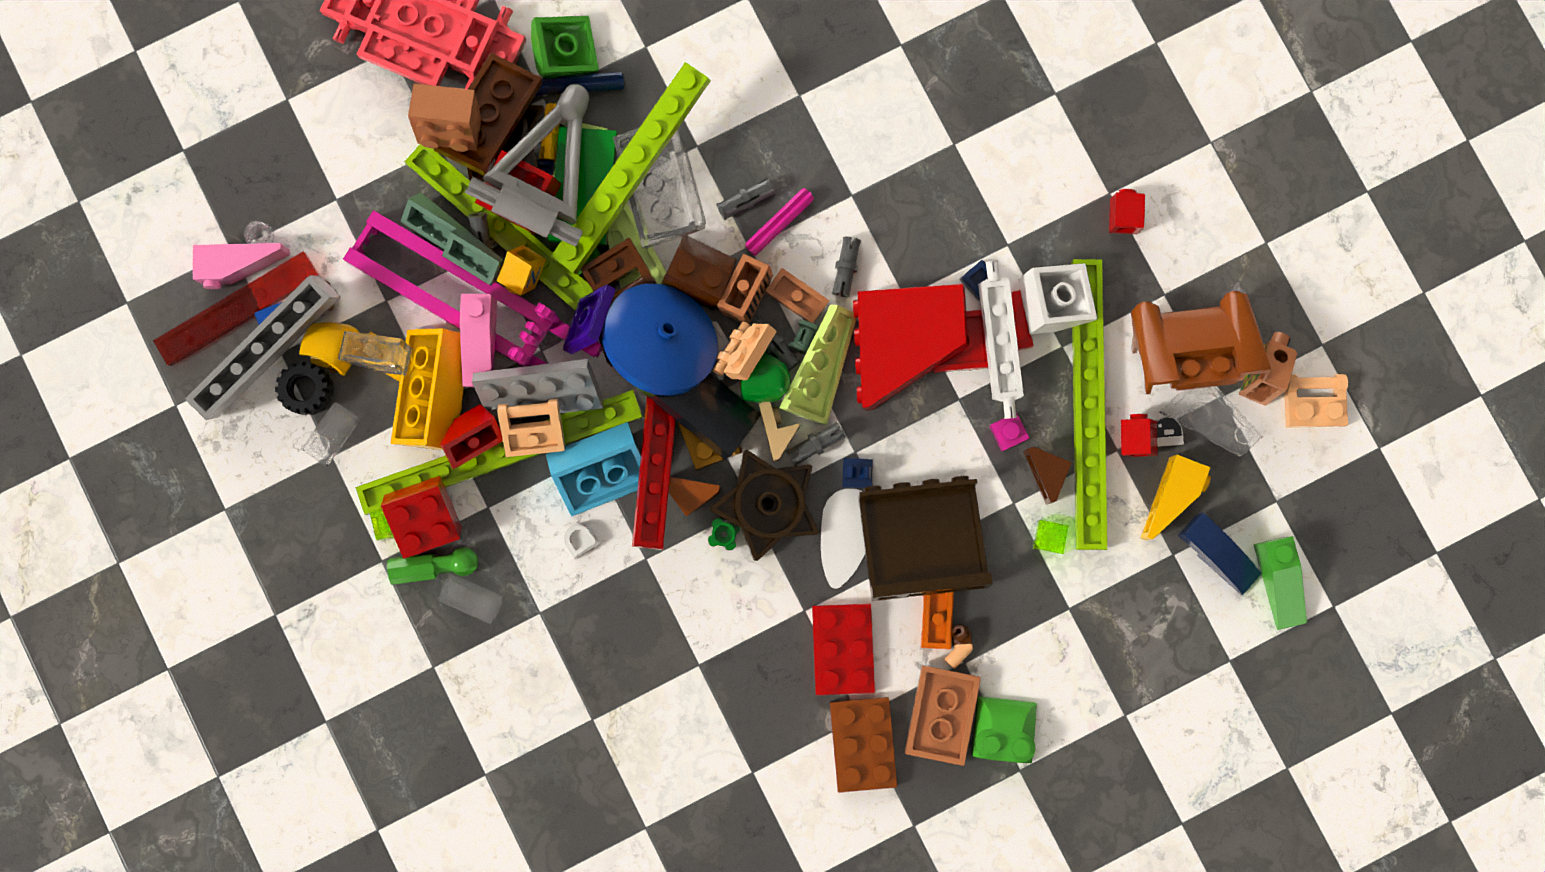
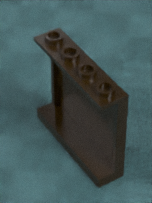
[858,476,993,602]

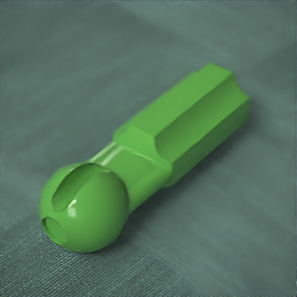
[387,547,478,585]

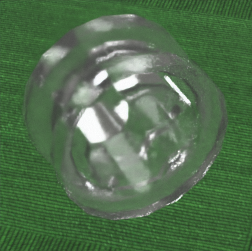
[244,221,274,244]

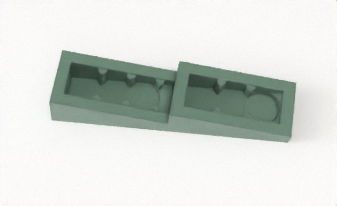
[400,192,503,286]

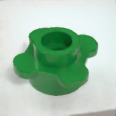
[708,518,740,551]

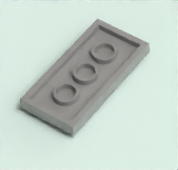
[472,359,604,421]

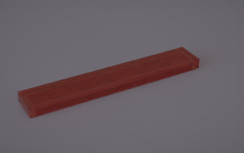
[153,251,320,366]

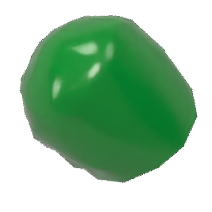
[739,353,791,403]

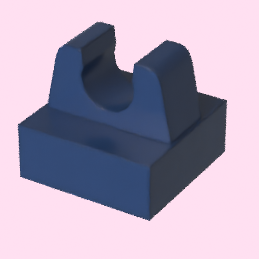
[842,458,873,489]

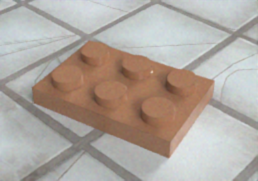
[905,665,981,766]

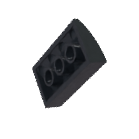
[636,373,761,460]

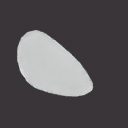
[821,489,865,589]

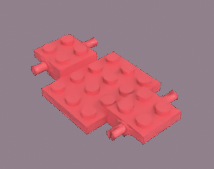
[320,0,527,89]

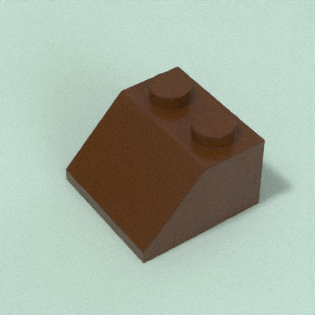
[661,234,736,309]

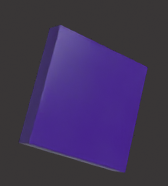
[563,285,616,355]

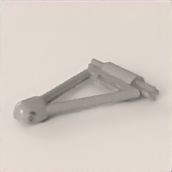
[465,84,589,247]

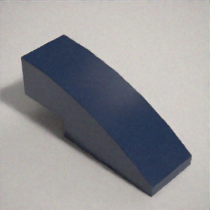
[1178,513,1262,595]

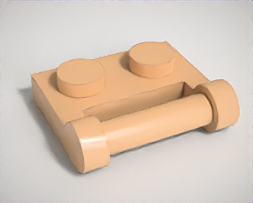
[1284,374,1348,428]
[498,398,566,457]

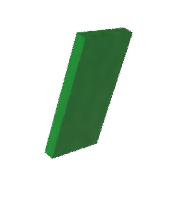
[548,127,618,246]

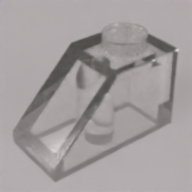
[338,331,412,376]

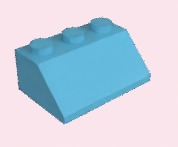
[546,422,641,517]

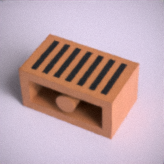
[717,254,774,324]

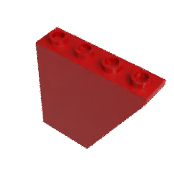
[853,284,968,411]

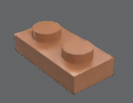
[765,268,829,324]

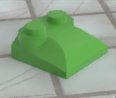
[531,16,599,78]
[971,696,1037,763]

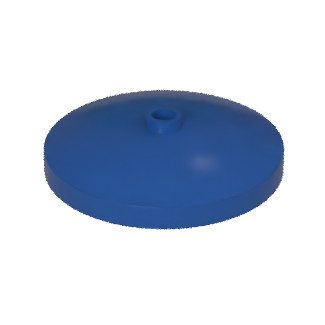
[602,284,718,396]

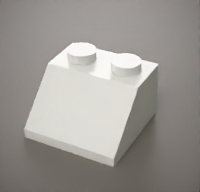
[1018,263,1097,334]

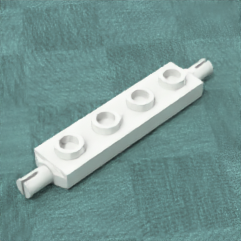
[978,260,1024,419]

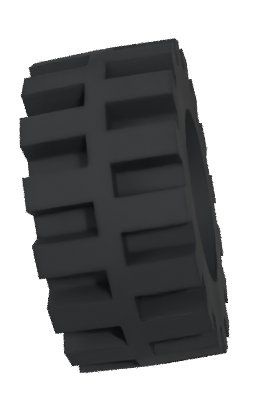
[275,361,333,416]

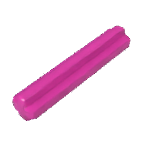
[745,188,814,256]

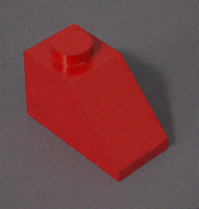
[440,404,503,470]

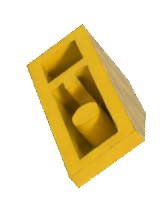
[1140,455,1211,540]

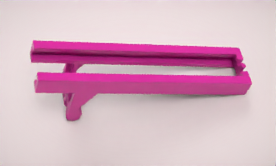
[343,210,602,367]

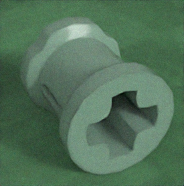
[788,320,819,355]

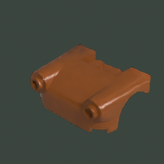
[1131,291,1271,394]

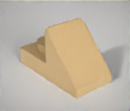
[759,402,801,463]

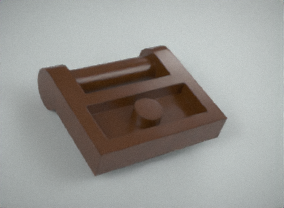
[581,238,657,306]

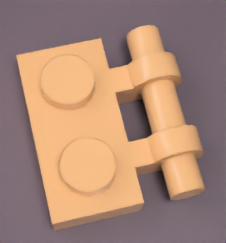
[712,321,777,381]

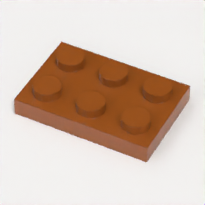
[830,697,897,793]

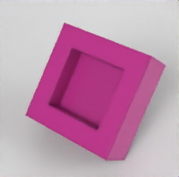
[989,412,1029,452]

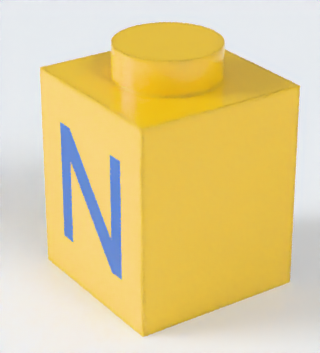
[497,245,546,296]

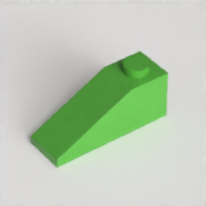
[1253,536,1307,630]

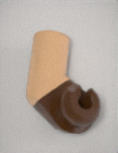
[944,624,973,670]

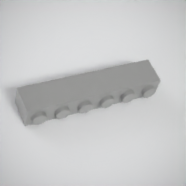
[185,276,341,420]

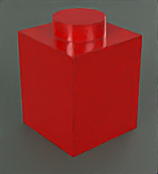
[1109,189,1145,234]
[1121,414,1158,457]

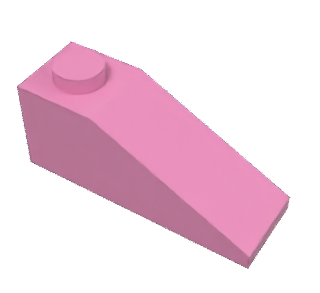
[193,243,290,289]
[460,293,497,387]

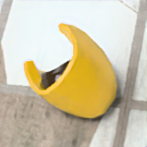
[299,322,364,376]

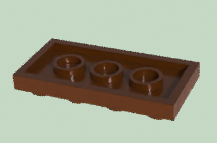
[433,53,543,176]

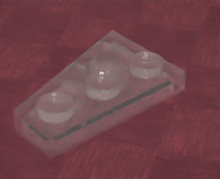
[1159,386,1264,457]

